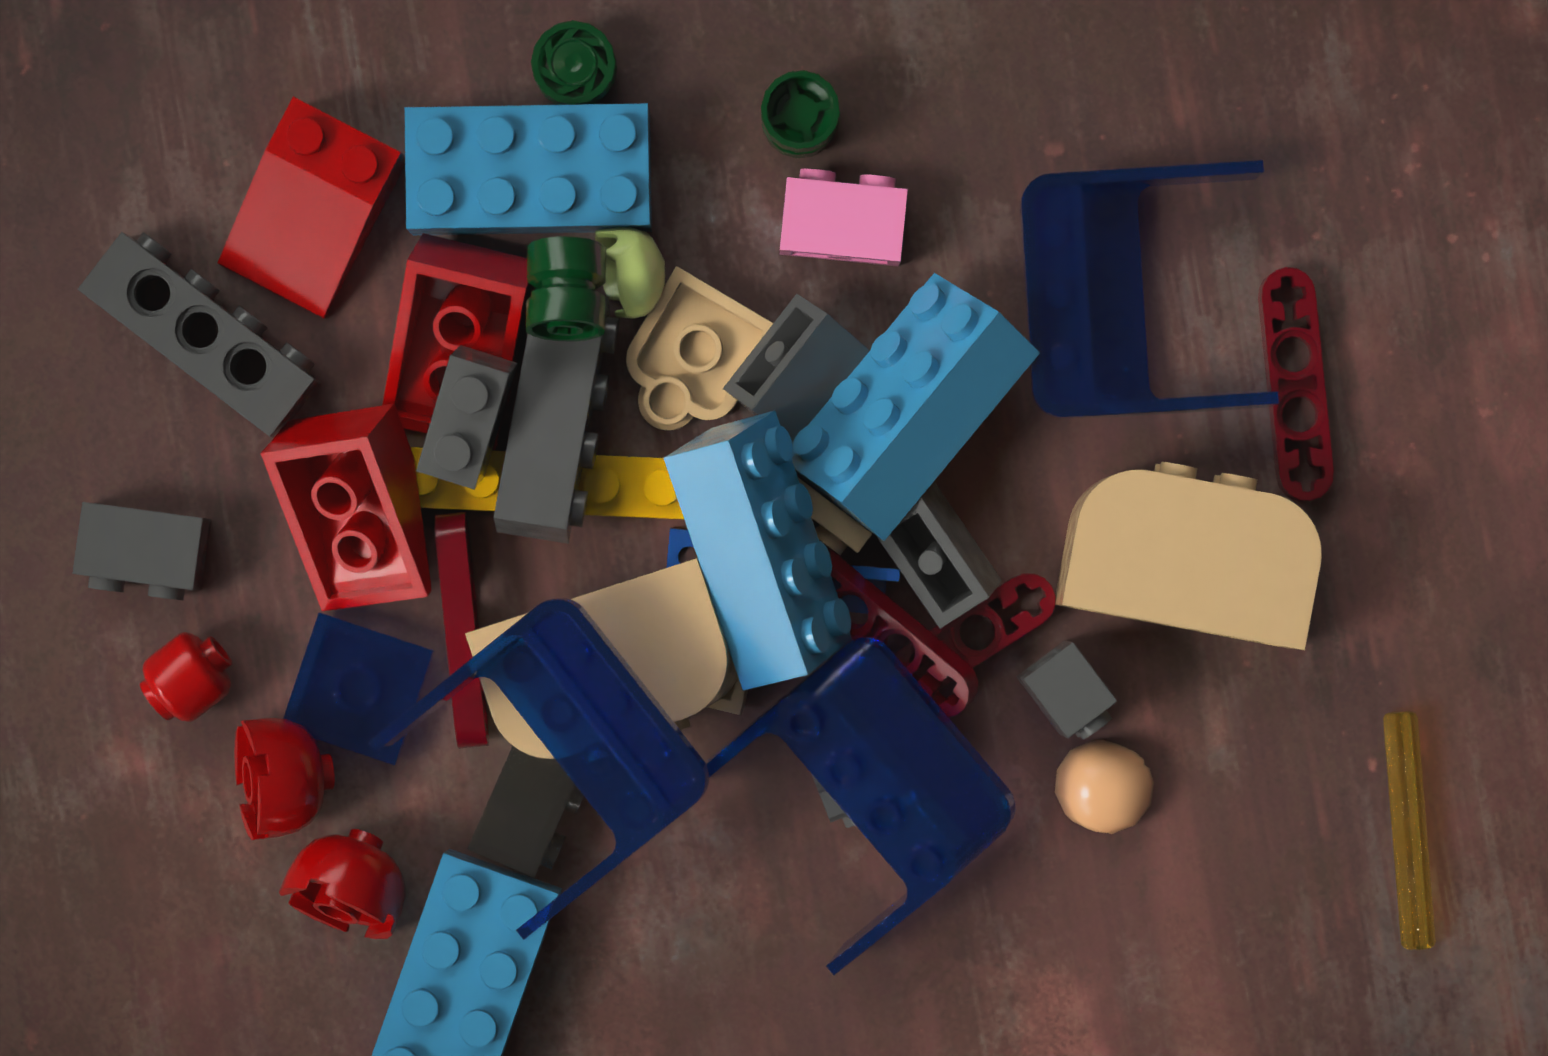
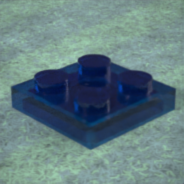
[283,612,435,765]

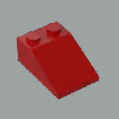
[217,96,405,319]
[382,233,535,450]
[260,403,432,611]

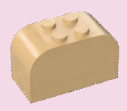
[1055,462,1322,650]
[465,558,738,761]

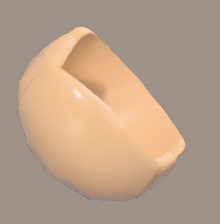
[1055,740,1154,834]

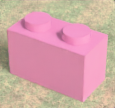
[780,169,908,266]

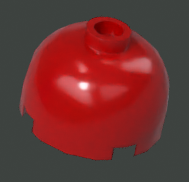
[234,718,335,840]
[279,829,405,939]

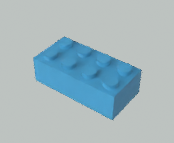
[404,103,652,236]
[792,273,1040,541]
[664,410,852,690]
[372,849,562,1056]

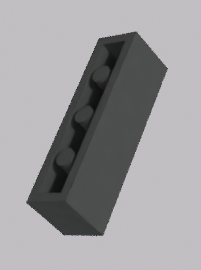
[494,288,619,544]

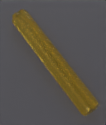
[1383,711,1436,950]

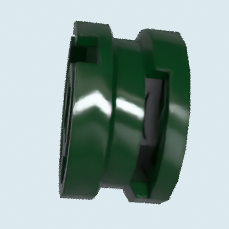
[531,20,617,105]

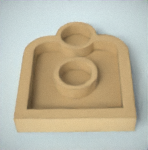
[626,266,773,430]

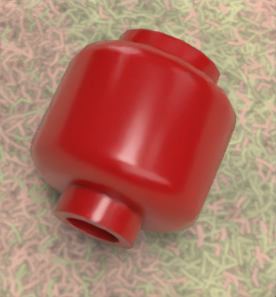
[140,632,233,722]

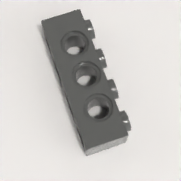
[77,232,321,438]

